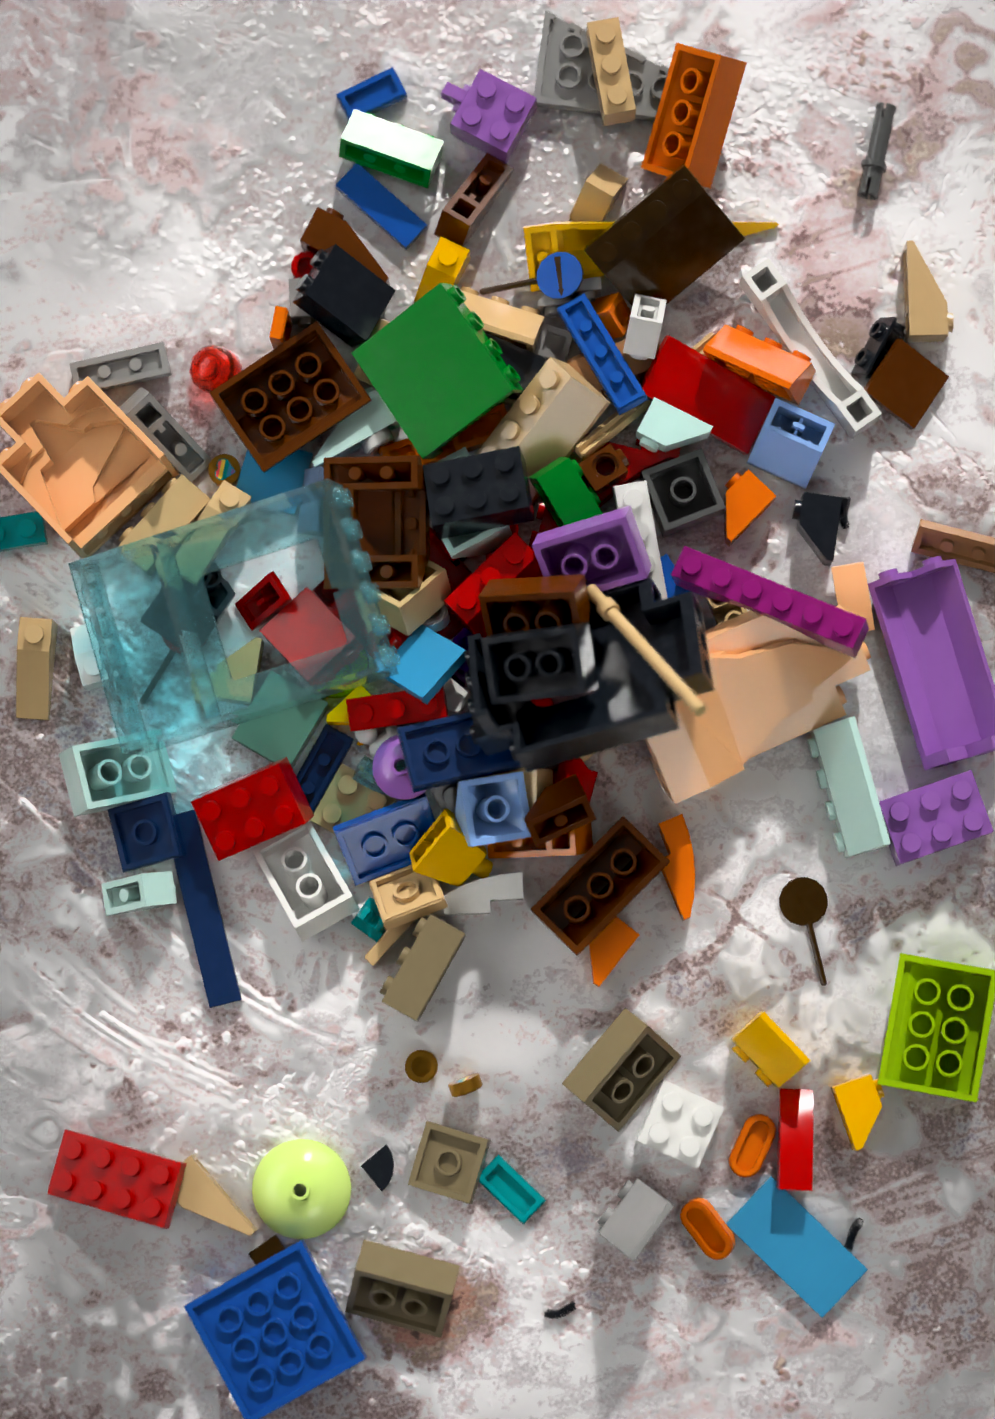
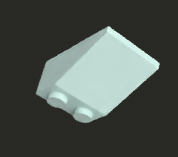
[59,729,177,817]

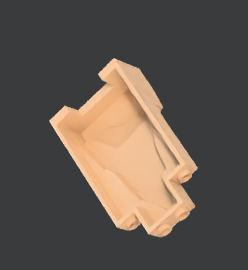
[644,605,871,804]

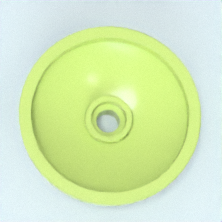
[252,1139,351,1239]

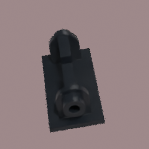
[851,317,905,381]

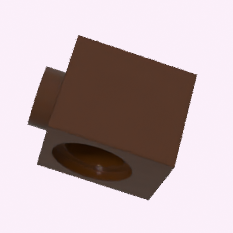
[579,443,630,495]

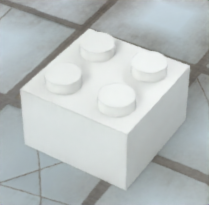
[636,1080,725,1169]

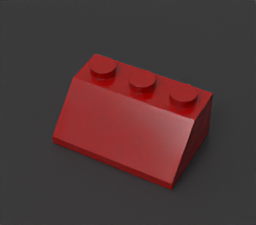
[444,533,543,638]

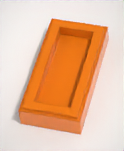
[269,306,293,349]

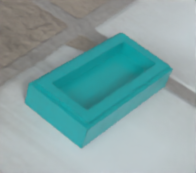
[479,1154,546,1225]

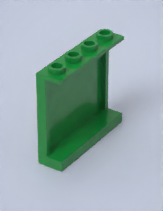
[352,282,523,459]

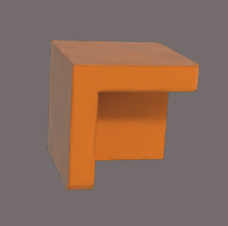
[590,292,631,339]

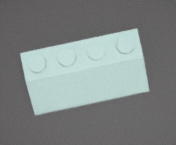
[807,716,891,858]

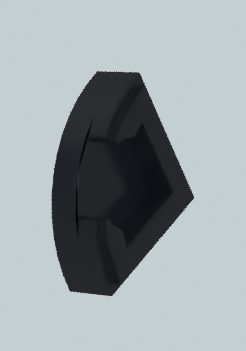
[361,1144,394,1191]

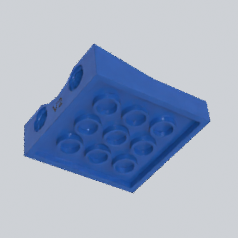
[184,1239,367,1419]

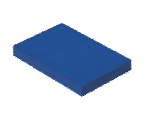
[333,792,435,886]

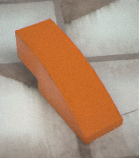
[657,814,695,921]

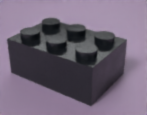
[423,446,535,540]
[481,622,598,705]

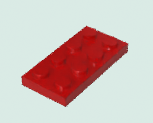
[47,1129,187,1229]

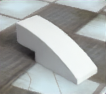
[426,872,523,916]

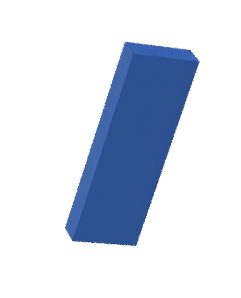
[335,163,428,250]

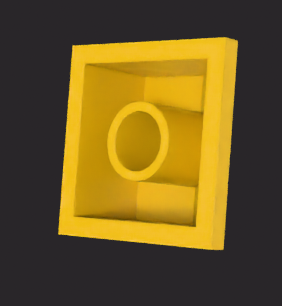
[731,1011,810,1088]

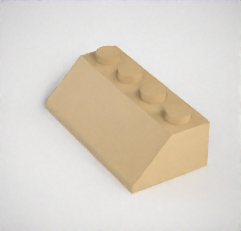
[475,357,610,504]

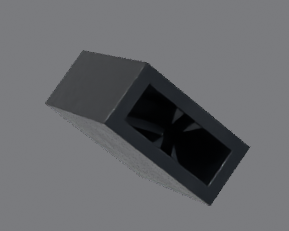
[292,244,396,348]

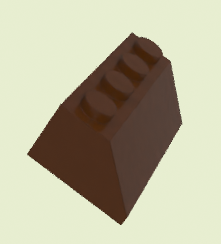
[530,816,670,956]

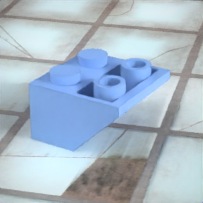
[747,398,835,489]

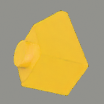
[414,237,470,303]
[830,1074,885,1151]

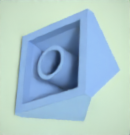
[454,771,531,847]

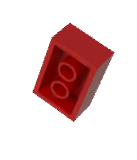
[191,757,314,861]

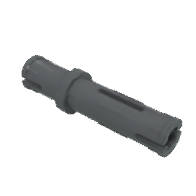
[858,103,897,200]

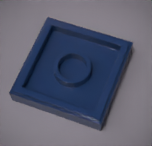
[107,792,186,873]

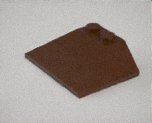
[324,455,430,589]

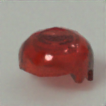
[189,345,242,394]

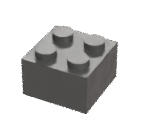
[640,448,726,538]

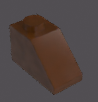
[524,774,597,847]

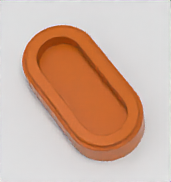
[728,1114,776,1178]
[680,1198,735,1260]

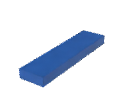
[556,293,648,416]

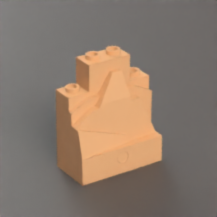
[0,373,178,562]

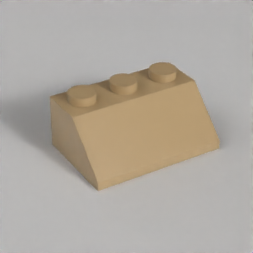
[460,287,545,353]

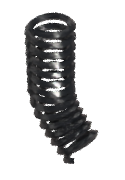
[839,497,851,529]
[844,1218,864,1251]
[544,1301,576,1319]

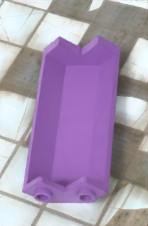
[868,556,995,770]

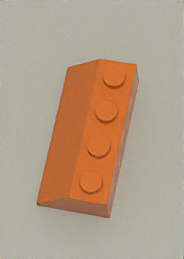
[641,43,747,188]

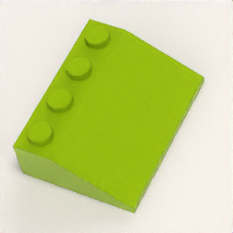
[878,953,995,1103]

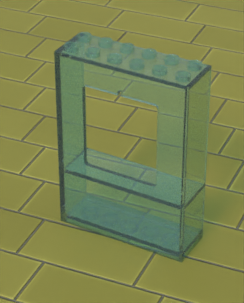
[68,478,400,755]

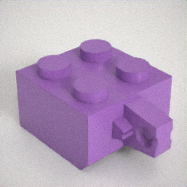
[441,69,537,164]

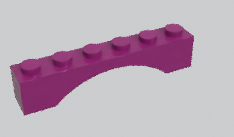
[671,545,869,658]

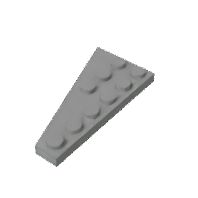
[534,10,669,121]

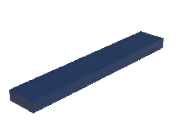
[173,810,242,1008]

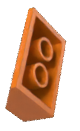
[703,325,816,406]

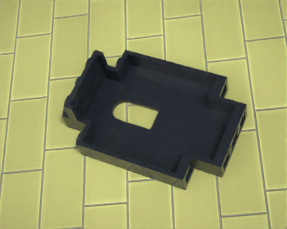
[465,576,714,772]

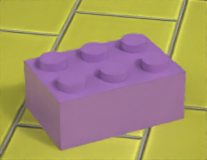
[532,506,652,592]
[879,770,994,866]

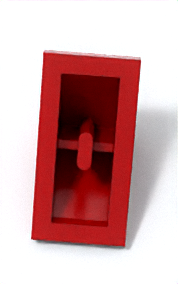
[235,571,292,631]

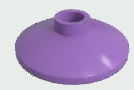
[372,735,427,800]

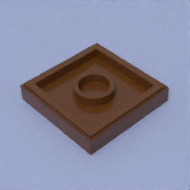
[864,339,949,429]

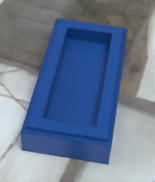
[336,67,408,121]

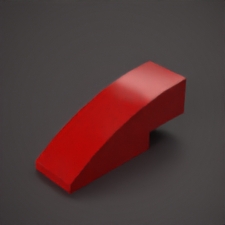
[777,1088,813,1191]

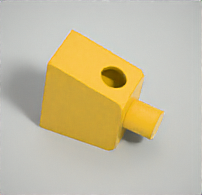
[409,808,493,886]

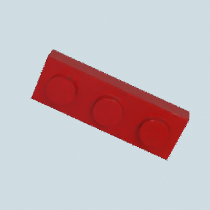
[346,686,449,732]

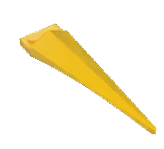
[523,221,779,292]

